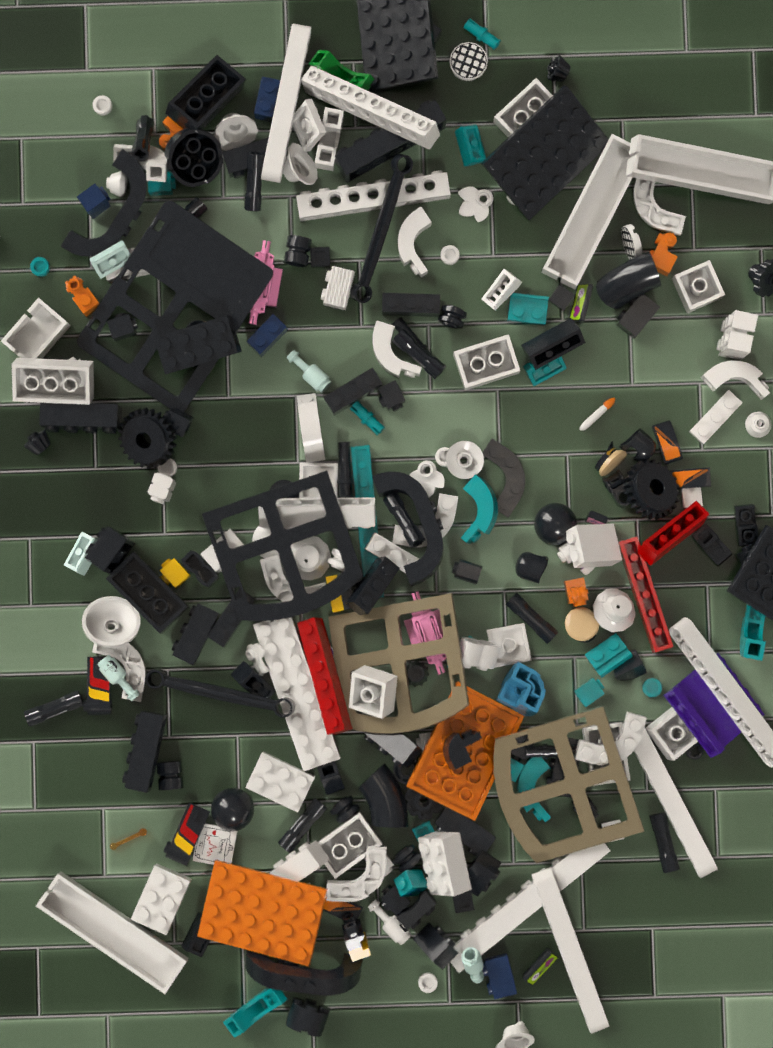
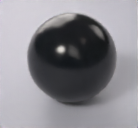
[534,503,577,546]
[211,788,254,832]

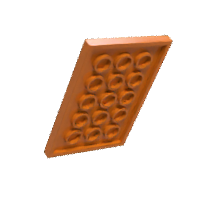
[406,682,524,821]
[197,860,328,966]

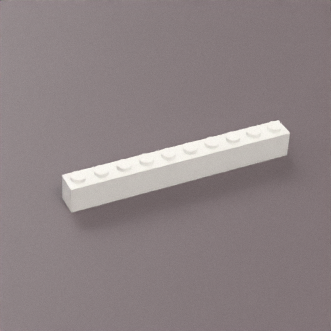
[451,843,610,973]

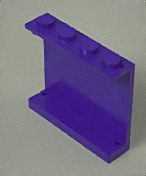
[664,653,765,758]

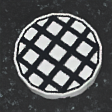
[450,42,488,81]
[621,224,642,260]

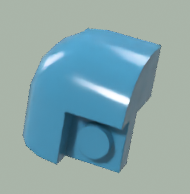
[496,662,546,716]

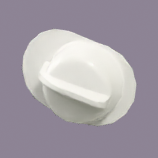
[495,1021,535,1048]

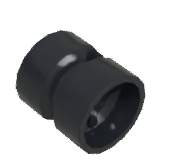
[283,235,312,267]
[156,761,184,790]

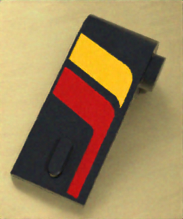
[83,656,112,715]
[163,803,210,866]

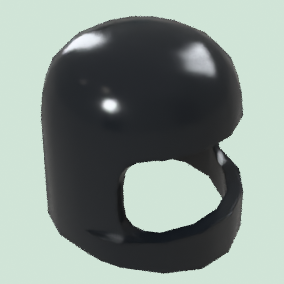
[619,428,656,462]
[515,552,549,584]

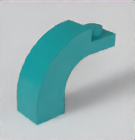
[461,474,498,544]
[740,605,766,661]
[517,757,551,822]
[223,987,288,1038]

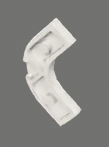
[633,178,686,236]
[392,493,458,548]
[260,555,326,602]
[92,643,146,702]
[574,712,647,765]
[327,846,387,902]

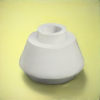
[106,171,127,197]
[745,412,771,438]

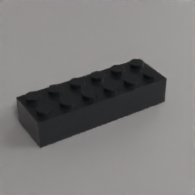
[335,100,447,183]

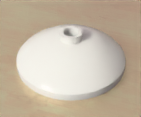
[82,596,140,648]

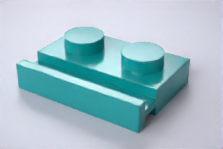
[507,293,549,325]
[585,633,633,678]

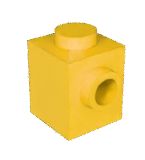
[160,558,191,588]

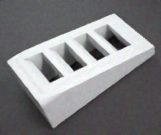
[482,269,522,310]

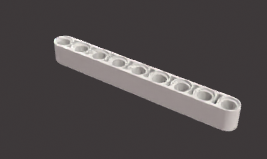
[261,24,311,183]
[669,617,773,768]
[622,723,718,878]
[531,867,609,1034]

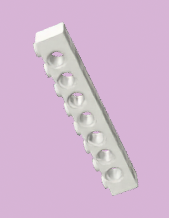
[301,65,440,150]
[296,170,451,222]

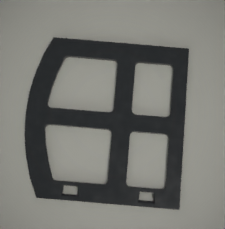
[202,470,363,621]

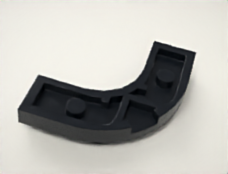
[483,439,525,518]

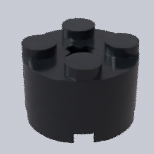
[286,997,330,1037]

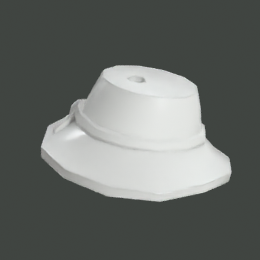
[213,113,258,151]
[283,143,317,185]
[291,536,331,581]
[592,589,636,632]

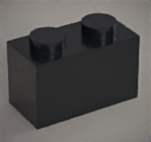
[617,294,660,339]
[467,850,502,897]
[413,922,458,970]

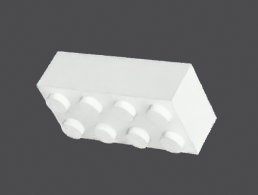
[12,358,94,405]

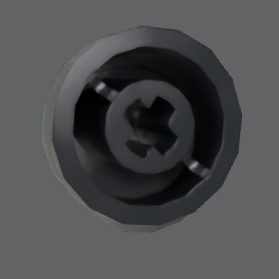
[596,252,661,309]
[358,763,408,828]

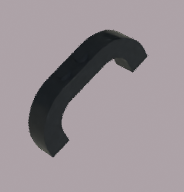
[61,149,147,257]
[372,472,444,587]
[245,950,363,996]

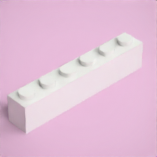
[258,497,376,529]

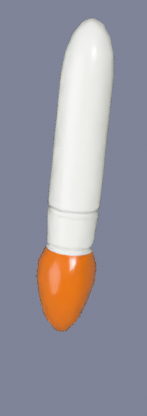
[580,398,615,431]

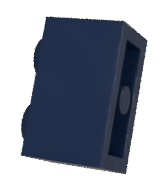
[254,77,280,122]
[77,184,111,219]
[247,314,288,357]
[483,953,517,1000]

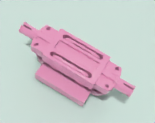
[249,240,283,325]
[404,591,447,675]

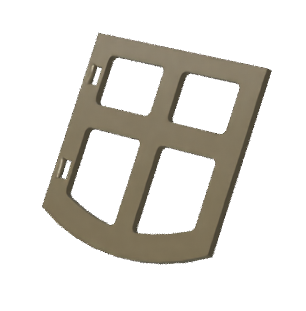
[328,593,469,734]
[493,706,644,863]

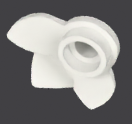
[458,187,493,222]
[409,460,445,498]
[245,643,270,676]

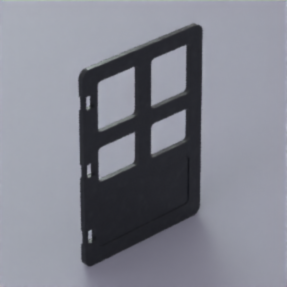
[77,201,273,412]

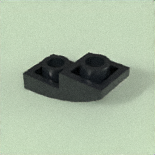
[734,504,758,546]

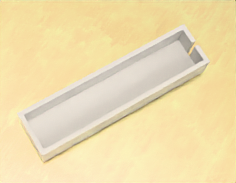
[541,134,632,289]
[626,134,773,204]
[253,617,341,771]
[36,872,189,994]

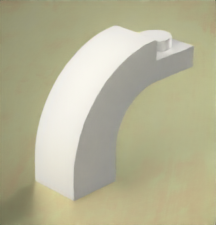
[113,144,167,182]
[398,207,432,278]
[373,321,422,378]
[701,361,770,400]
[297,393,325,463]

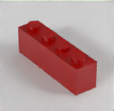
[638,500,710,566]

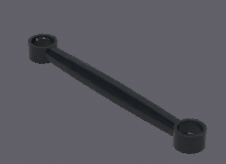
[350,154,413,303]
[145,669,295,718]

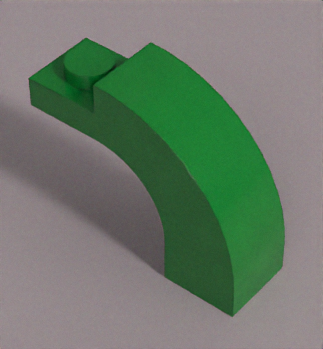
[308,50,374,91]

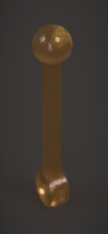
[110,828,147,850]

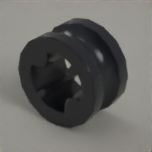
[685,743,704,760]

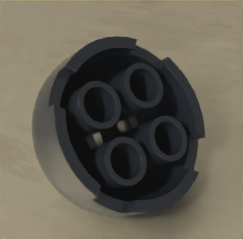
[164,128,223,187]

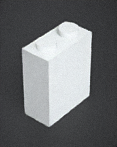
[566,524,622,568]

